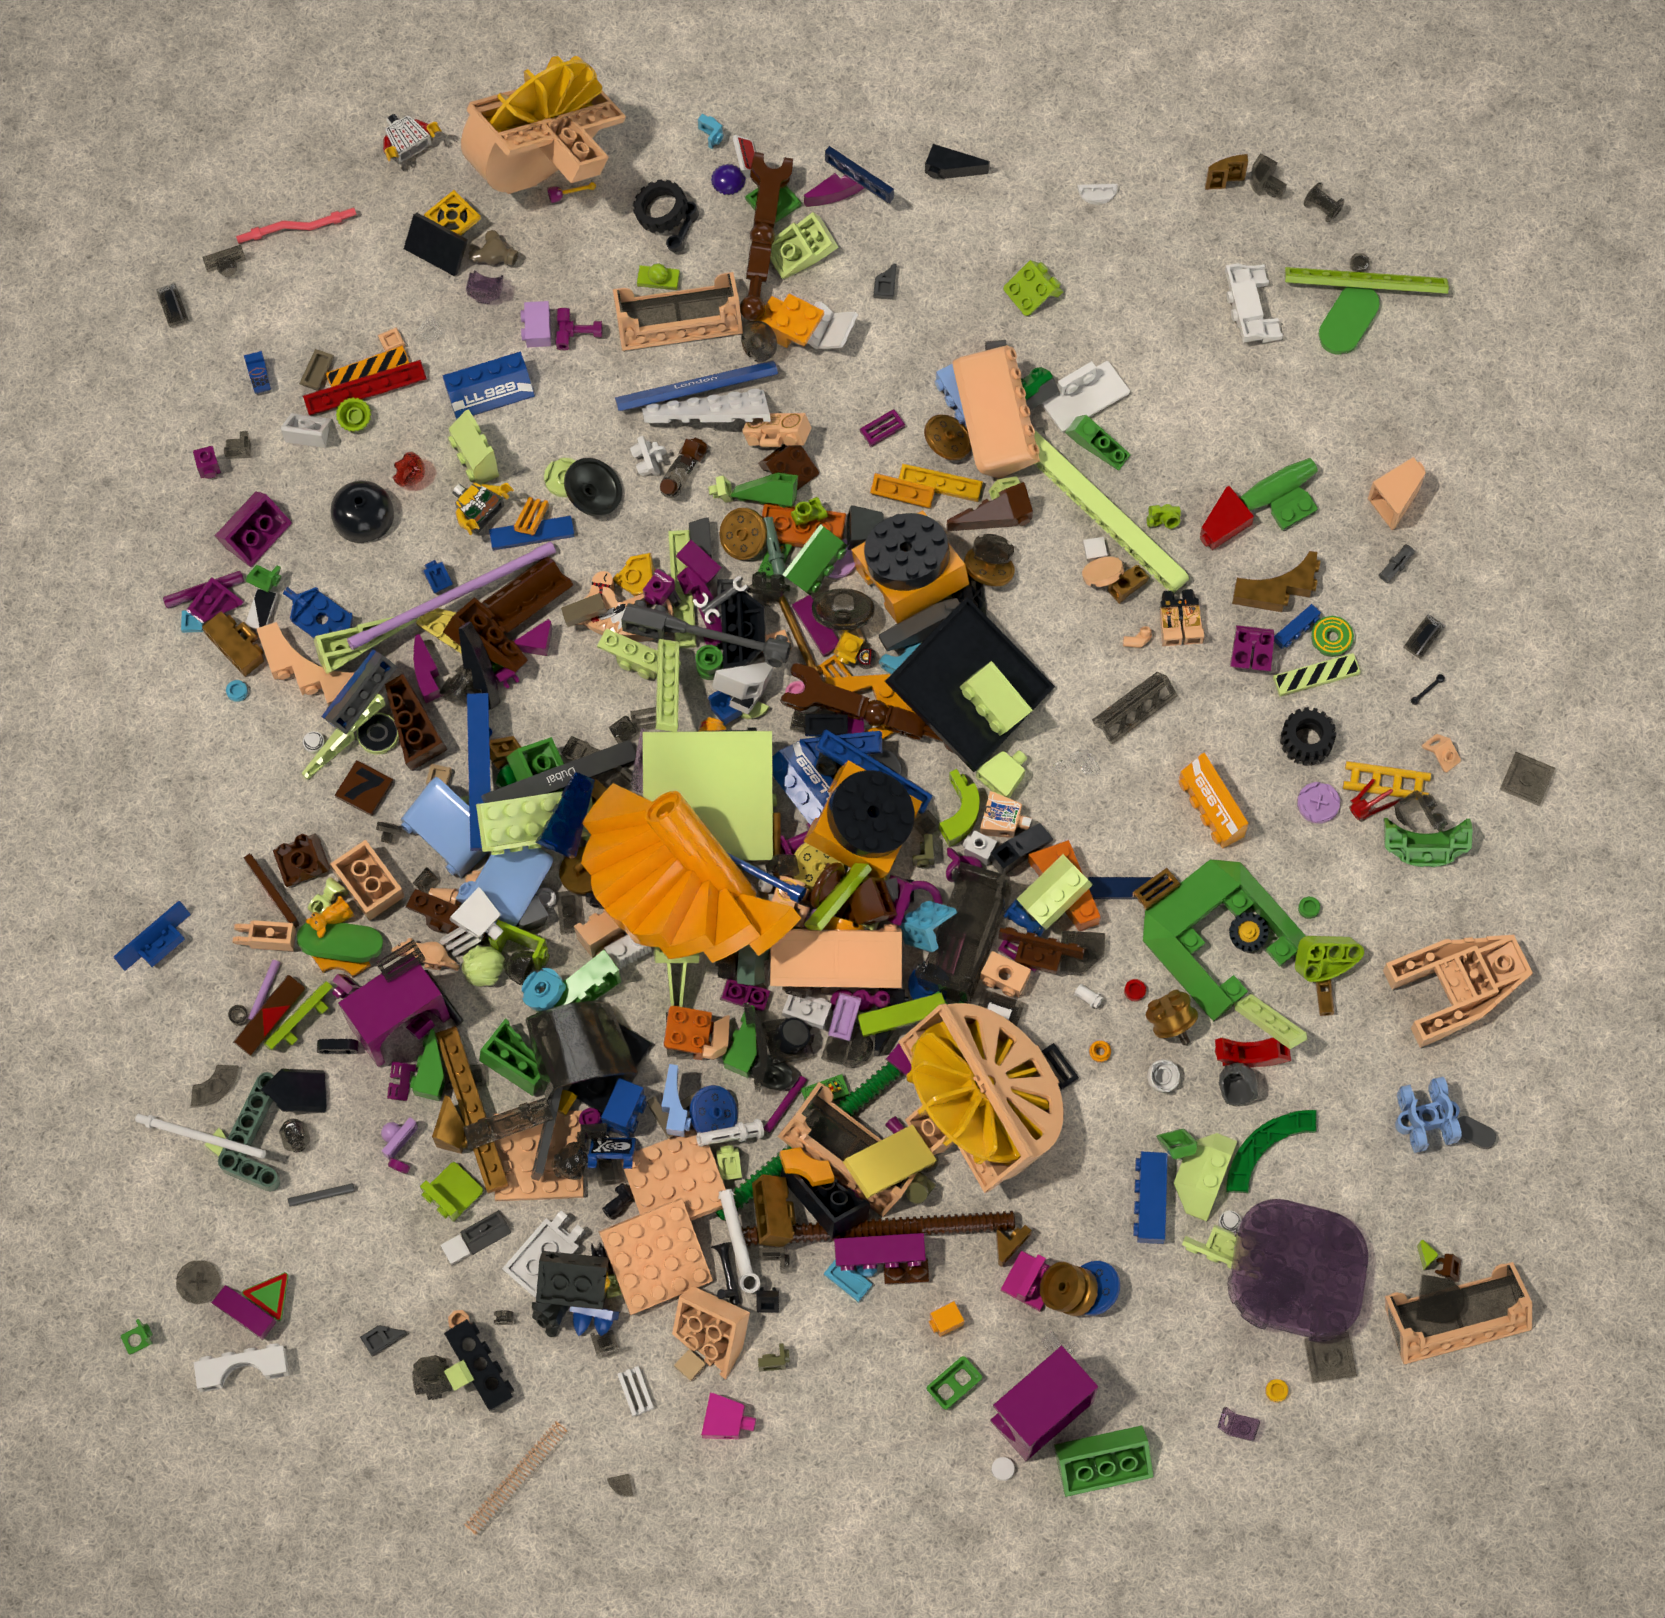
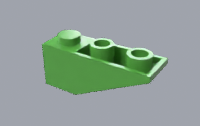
[1065,415,1131,470]
[731,473,798,507]
[722,1005,757,1078]
[410,1029,446,1102]

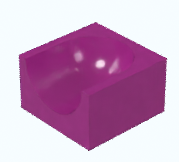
[338,953,450,1068]
[990,1345,1098,1462]

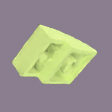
[770,212,838,279]

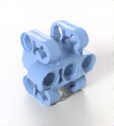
[1395,1077,1462,1153]

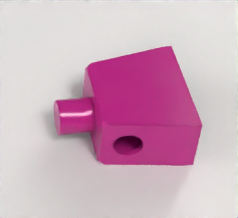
[701,1392,756,1439]

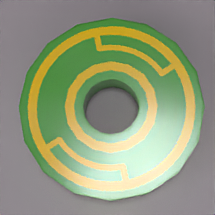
[1311,616,1354,657]

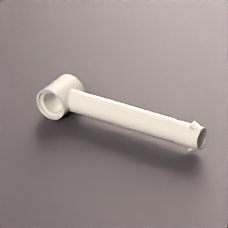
[718,1189,760,1293]

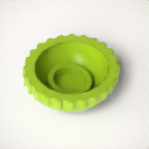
[336,397,372,432]

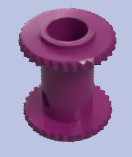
[781,823,811,863]

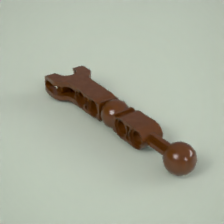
[740,152,793,321]
[780,663,954,753]

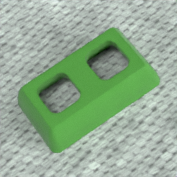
[1156,1129,1197,1159]
[926,1356,982,1410]

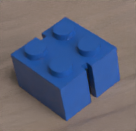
[601,1078,647,1138]

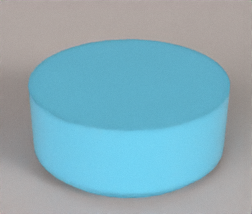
[226,680,248,702]

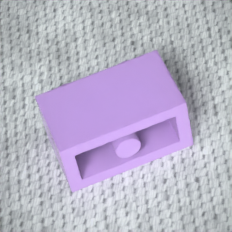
[521,301,551,348]

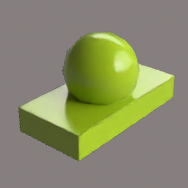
[637,263,680,290]

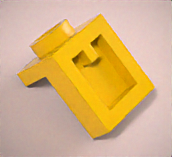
[833,630,864,665]

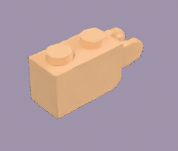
[232,920,296,952]

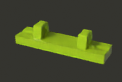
[263,981,333,1050]

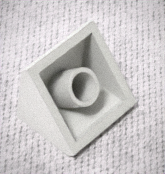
[281,413,331,448]

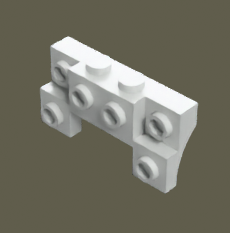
[1225,263,1283,343]

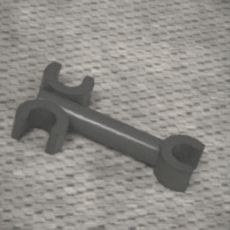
[693,576,749,624]

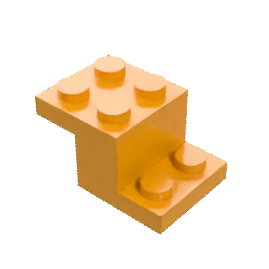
[751,293,825,348]

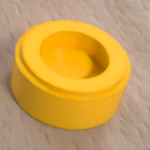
[1265,1379,1288,1403]

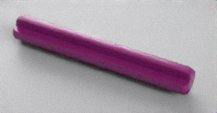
[163,571,244,608]

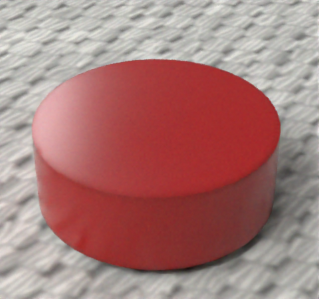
[1124,979,1146,1002]

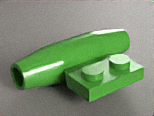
[1239,458,1318,530]

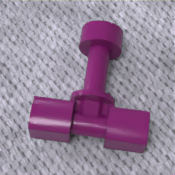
[556,308,603,350]

